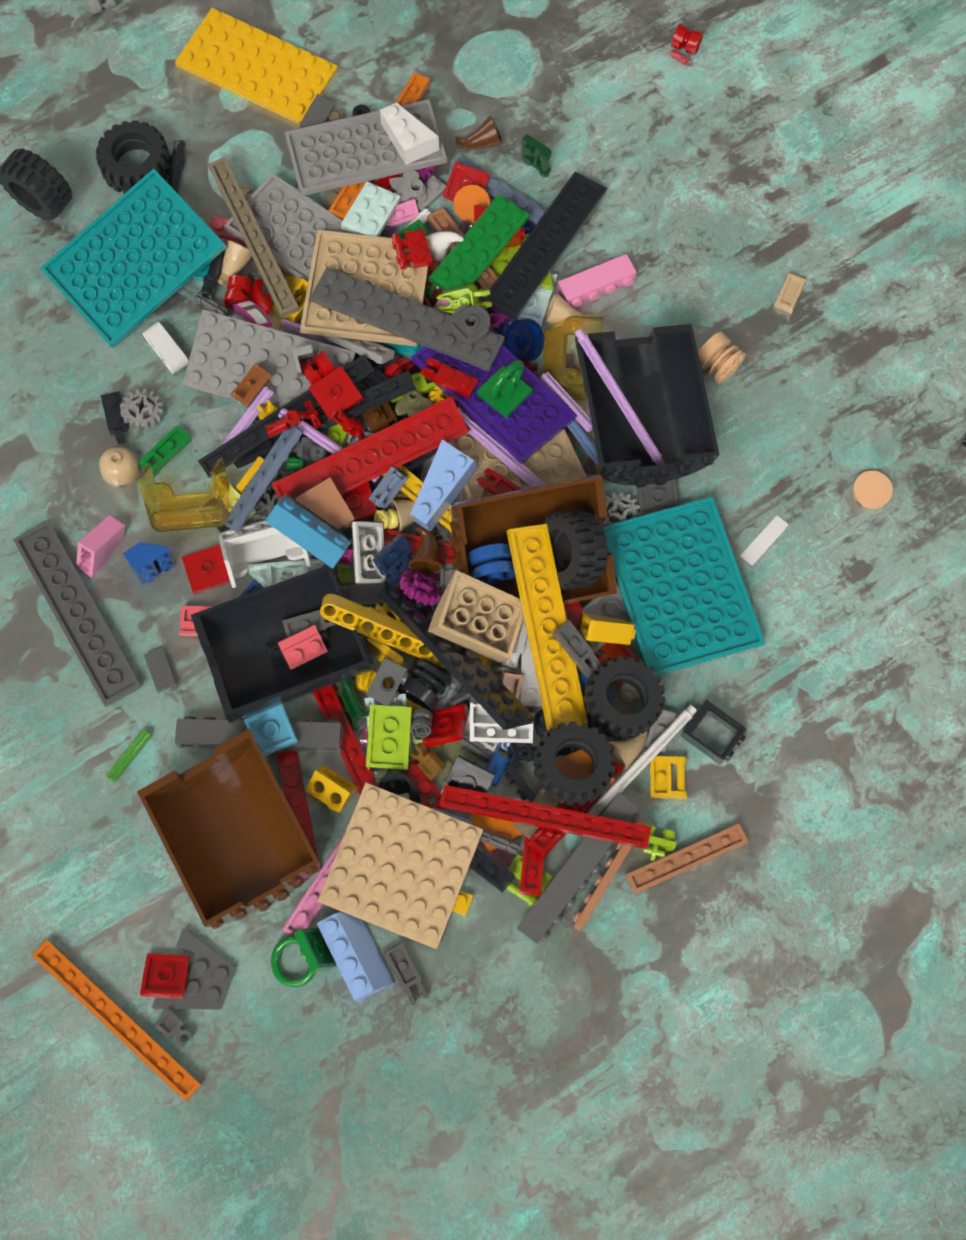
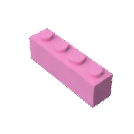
[557,254,637,308]

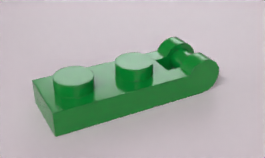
[139,425,192,477]

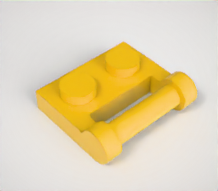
[650,756,688,800]

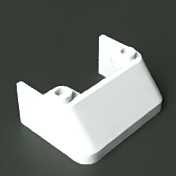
[219,520,311,588]

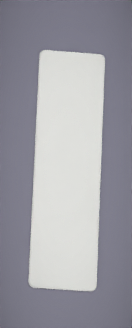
[741,516,789,565]

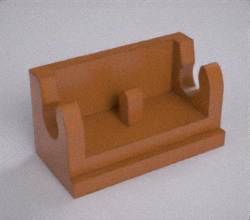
[230,364,272,409]

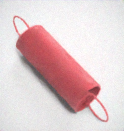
[666,49,691,66]

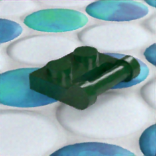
[521,134,552,177]
[336,679,368,731]

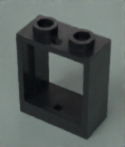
[681,700,747,765]

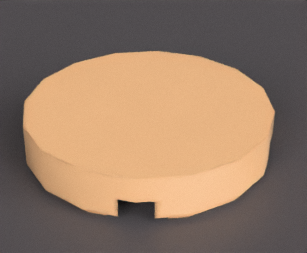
[852,471,893,510]

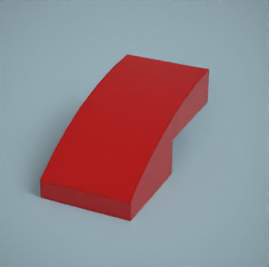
[251,279,271,316]

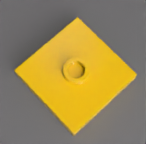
[367,637,404,665]

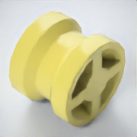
[374,509,398,530]

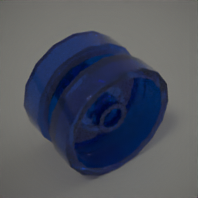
[496,318,545,362]

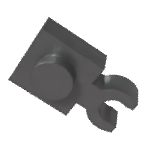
[154,1009,193,1047]

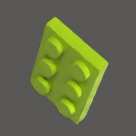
[366,704,412,770]

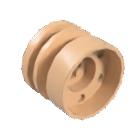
[698,331,746,384]

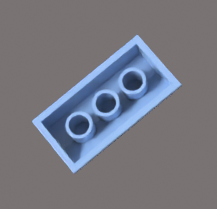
[317,912,394,1003]

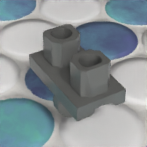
[291,437,327,464]

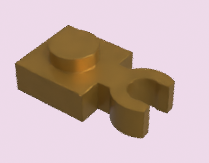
[409,742,446,781]

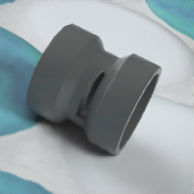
[410,708,433,738]

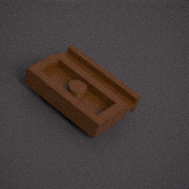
[362,402,398,434]

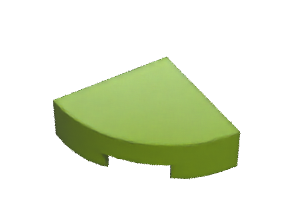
[338,564,355,585]

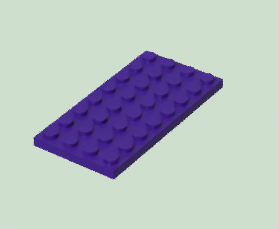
[411,321,577,464]

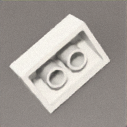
[351,522,386,584]

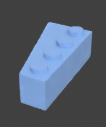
[410,440,478,532]

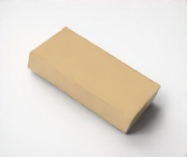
[774,273,806,314]

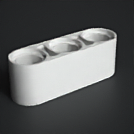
[142,322,189,374]

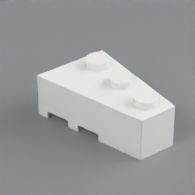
[380,103,439,165]
[470,696,533,743]

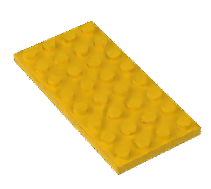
[175,8,338,124]

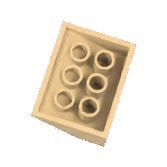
[428,570,524,663]

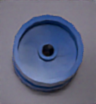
[468,544,516,585]

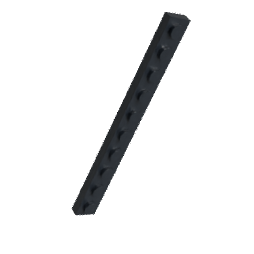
[198,355,375,479]
[234,370,416,469]

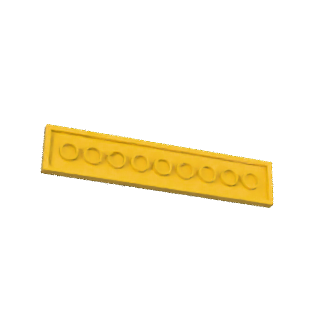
[507,524,588,732]

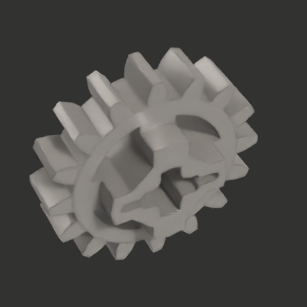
[120,389,163,430]
[603,492,641,526]

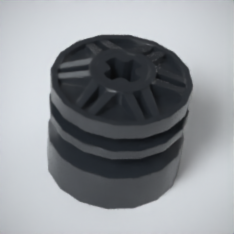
[396,659,451,712]

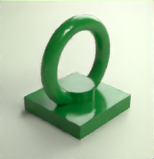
[477,360,533,419]
[271,928,336,988]

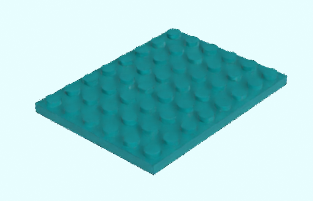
[40,168,227,348]
[604,497,766,676]

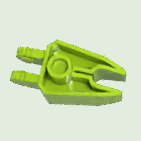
[436,284,492,313]

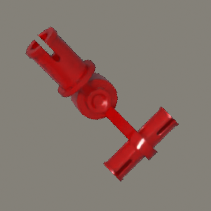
[265,400,323,438]
[332,409,366,441]

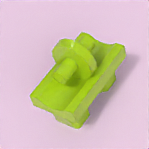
[643,824,677,861]

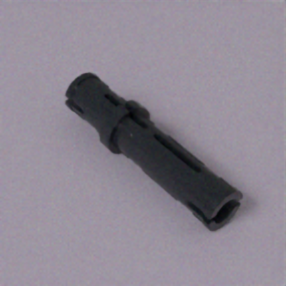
[168,140,186,194]
[199,251,225,300]

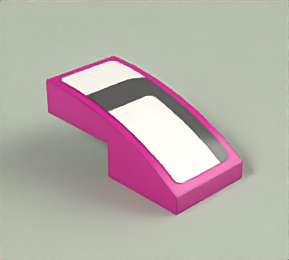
[234,300,273,328]

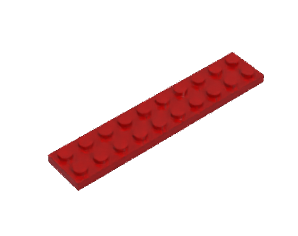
[272,396,469,500]

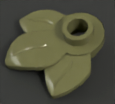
[395,390,434,417]

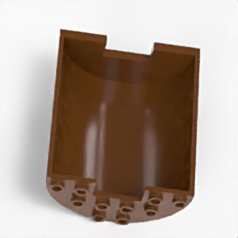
[449,474,617,605]
[137,729,320,930]

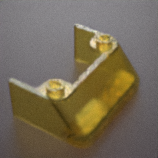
[542,316,603,400]
[138,458,230,532]

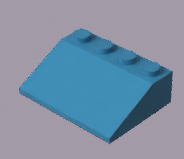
[265,494,352,568]

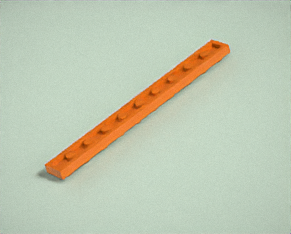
[328,72,431,221]
[31,940,202,1102]

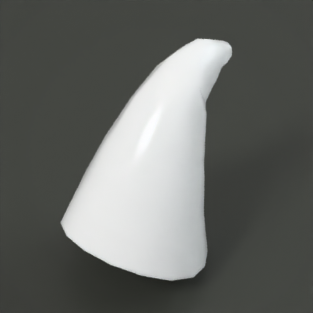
[426,231,464,264]

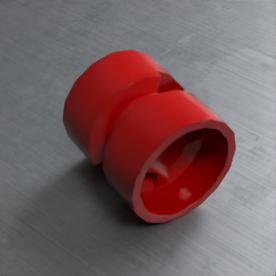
[671,24,703,56]
[223,275,253,310]
[300,350,335,385]

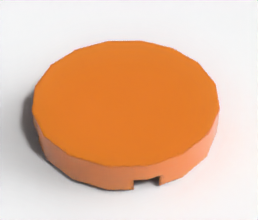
[453,185,491,223]

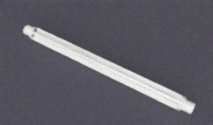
[586,705,697,816]

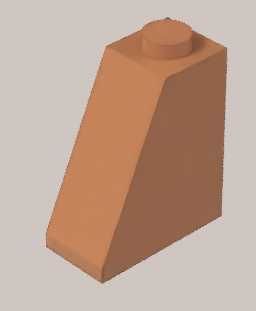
[296,478,356,530]

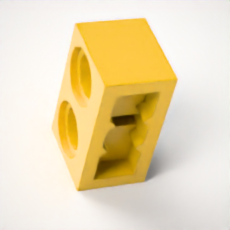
[305,765,358,813]

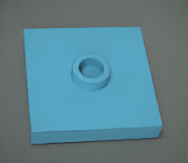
[244,704,298,756]

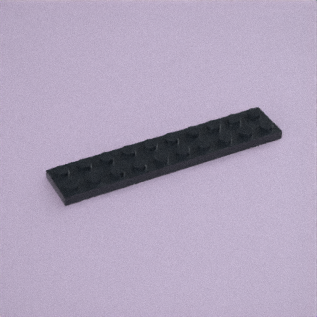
[483,172,607,321]
[378,586,535,730]

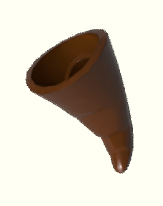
[455,116,502,150]
[408,527,442,576]

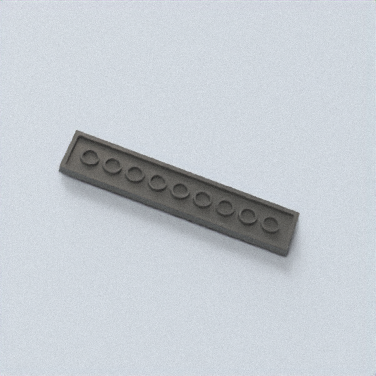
[310,267,505,372]
[13,520,142,707]

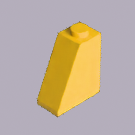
[579,612,636,645]

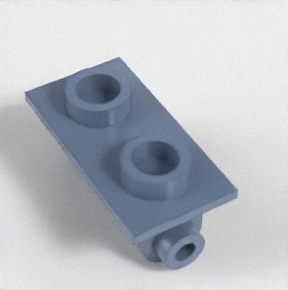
[369,466,408,510]

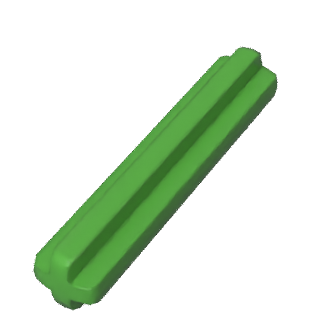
[106,729,152,782]

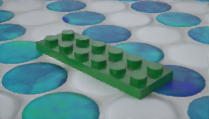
[429,194,530,291]

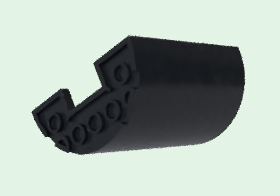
[575,324,720,488]
[191,565,374,723]

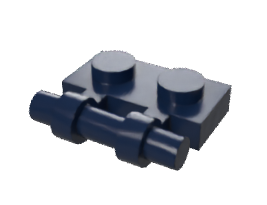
[372,534,414,586]

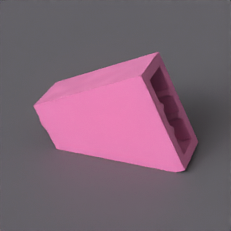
[76,515,125,578]

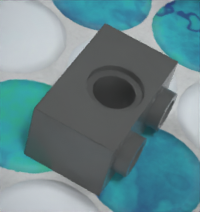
[366,656,409,706]

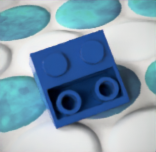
[122,542,176,585]

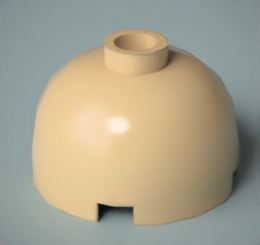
[99,446,139,487]

